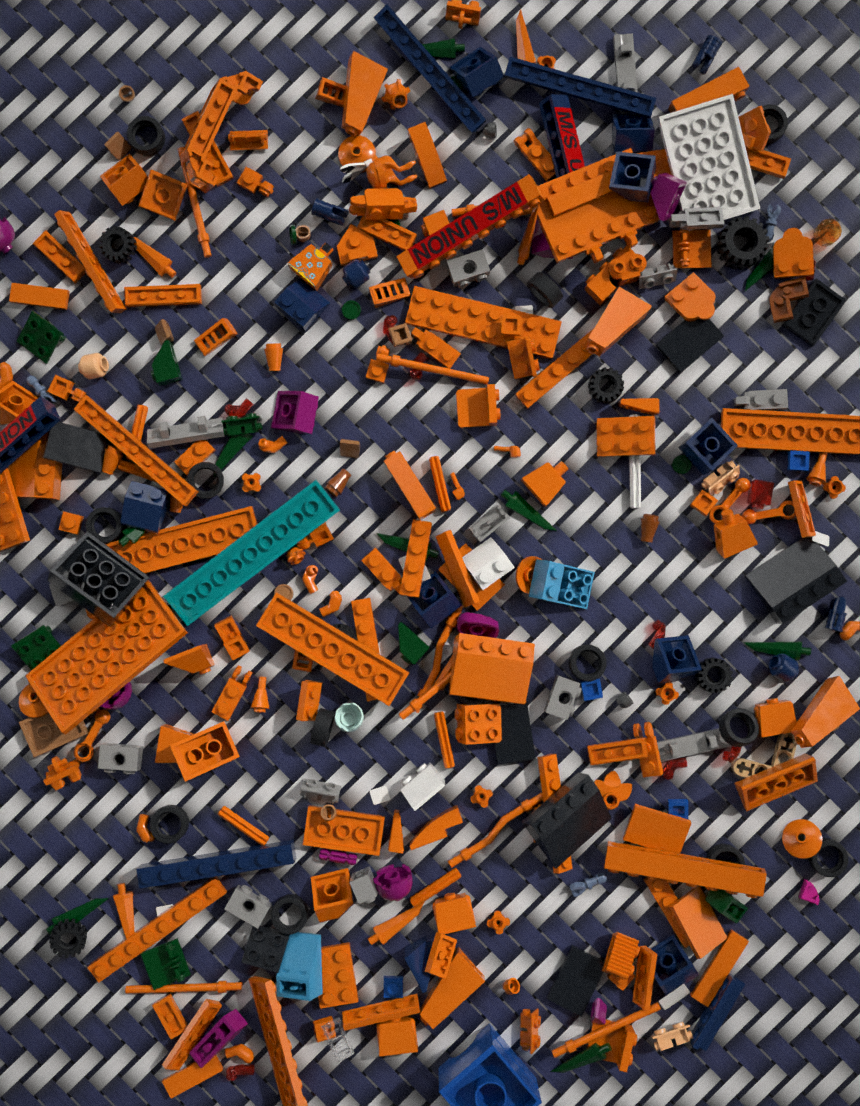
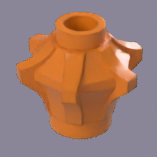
[382,79,410,110]

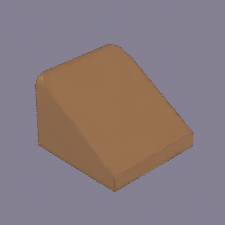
[105,132,131,160]
[155,319,174,345]
[388,323,413,347]
[340,439,361,458]

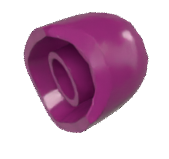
[457,612,499,638]

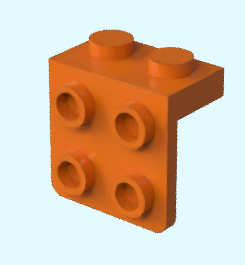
[456,384,501,428]
[455,703,502,745]
[587,1019,637,1072]

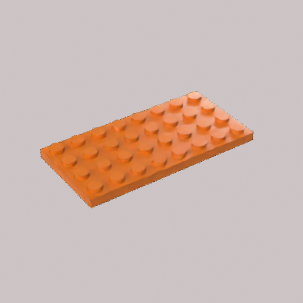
[25,580,188,735]

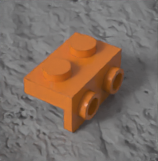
[296,680,322,721]

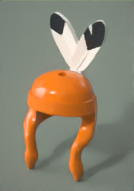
[340,155,417,189]

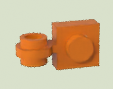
[237,167,274,197]
[366,345,390,383]
[47,375,86,402]
[296,522,334,550]

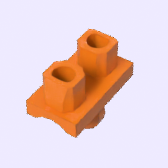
[445,0,481,29]
[43,756,82,791]

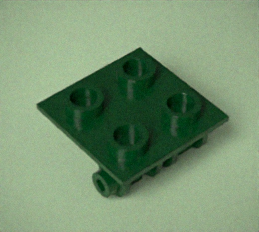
[17,311,66,364]
[11,625,61,670]
[141,938,191,990]

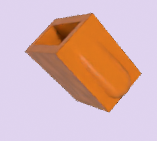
[754,698,797,738]
[432,892,476,934]
[376,1015,418,1057]

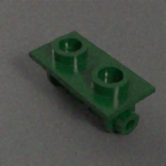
[221,413,263,437]

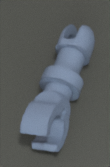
[765,204,781,242]
[26,376,57,402]
[569,872,607,897]

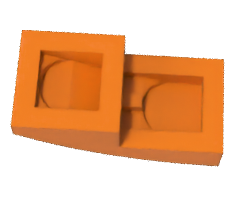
[214,615,250,660]

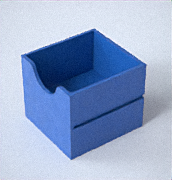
[438,1023,542,1106]

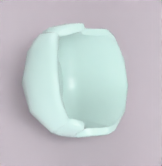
[334,702,364,732]

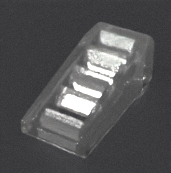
[321,1017,355,1063]

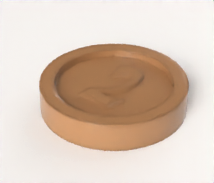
[274,584,294,600]

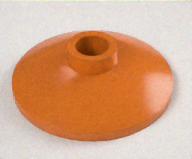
[338,135,376,173]
[516,556,542,594]
[19,683,49,718]
[782,819,822,859]

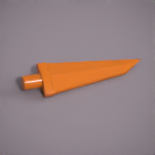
[516,9,536,64]
[517,205,539,265]
[134,237,177,278]
[113,883,135,939]
[368,902,424,945]

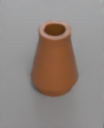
[325,469,351,497]
[641,514,660,542]

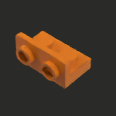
[507,336,540,379]
[424,932,457,979]

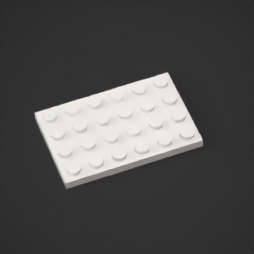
[657,94,760,231]

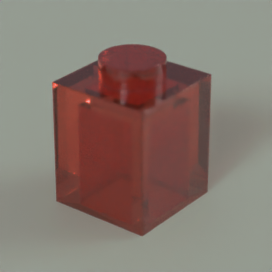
[746,479,774,509]

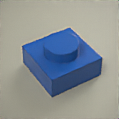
[788,451,810,471]
[580,678,603,701]
[668,799,688,819]
[384,976,403,998]

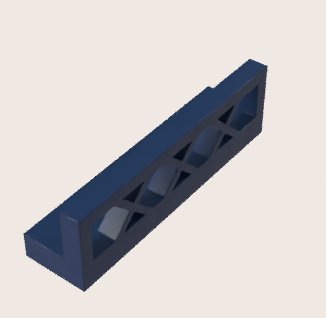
[690,973,745,1051]

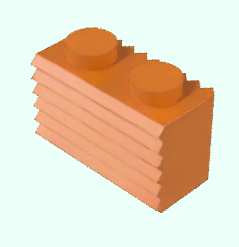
[602,932,640,980]

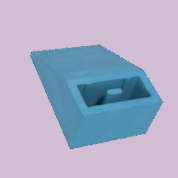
[528,559,595,609]
[276,932,323,1001]

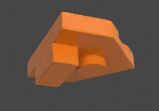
[738,106,771,151]
[337,224,378,266]

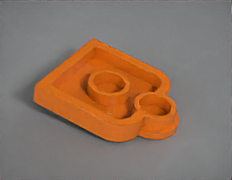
[773,228,814,279]
[664,272,716,321]

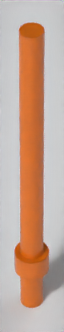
[178,147,212,258]
[376,353,489,384]
[398,672,451,720]
[125,981,242,994]
[552,1002,661,1058]

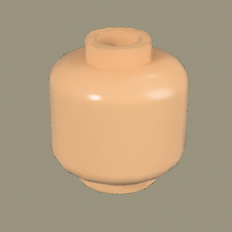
[78,353,109,379]

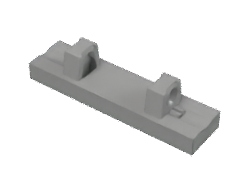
[613,33,637,112]
[147,416,225,449]
[657,728,731,762]

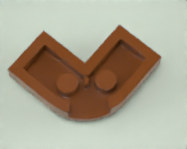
[770,277,809,323]

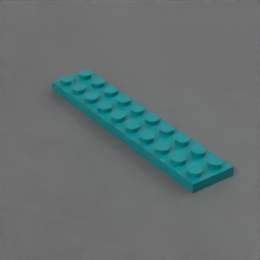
[163,479,340,626]

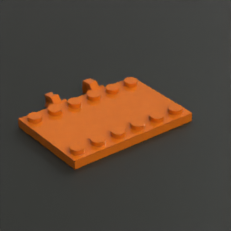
[533,148,660,263]

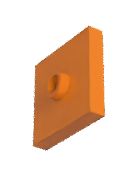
[138,169,188,221]

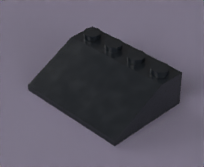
[47,531,150,627]
[745,537,847,624]
[522,772,612,869]

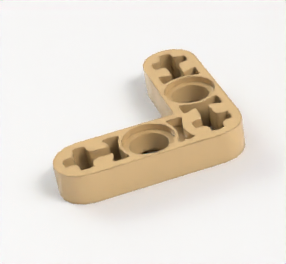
[731,733,797,778]

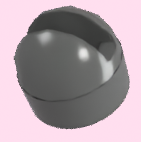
[483,122,497,139]
[617,691,634,708]

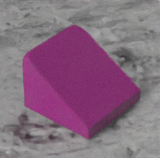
[591,998,607,1025]

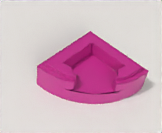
[798,879,819,905]

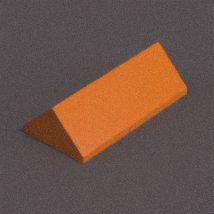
[734,753,818,811]

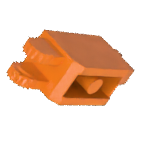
[349,188,417,220]

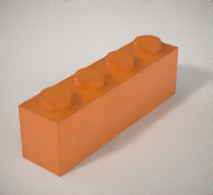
[668,67,750,113]

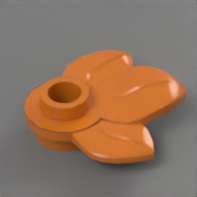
[594,771,632,810]

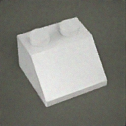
[462,537,515,590]
[400,763,445,811]

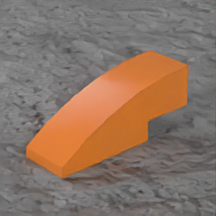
[408,122,447,189]
[410,805,463,850]

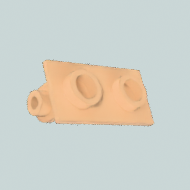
[701,460,740,496]
[651,1022,693,1051]

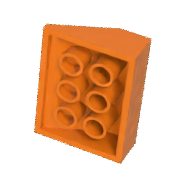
[7,424,63,500]
[449,633,535,705]

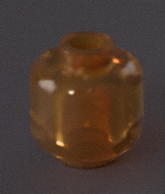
[813,219,842,247]

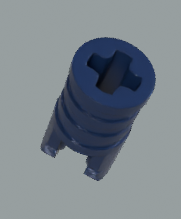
[692,35,722,75]
[311,198,349,226]
[825,596,847,632]

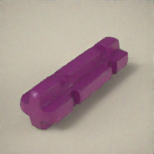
[319,848,357,865]

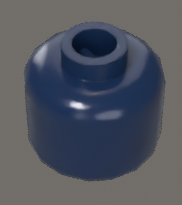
[342,259,371,288]
[769,654,799,682]

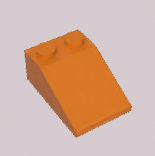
[169,721,240,782]

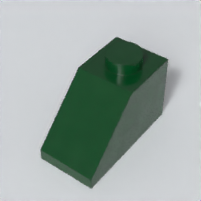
[151,340,183,386]
[398,622,430,665]
[705,889,748,923]

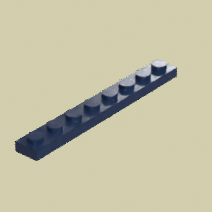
[373,4,486,134]
[504,57,656,119]

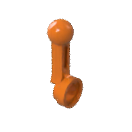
[709,478,751,524]
[742,500,796,524]
[74,709,111,762]

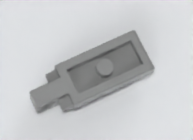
[668,207,724,230]
[733,389,788,410]

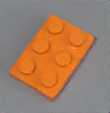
[597,416,656,457]
[318,942,359,1009]

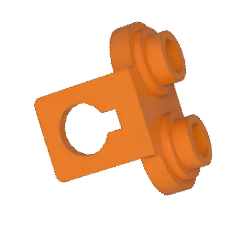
[608,254,647,286]

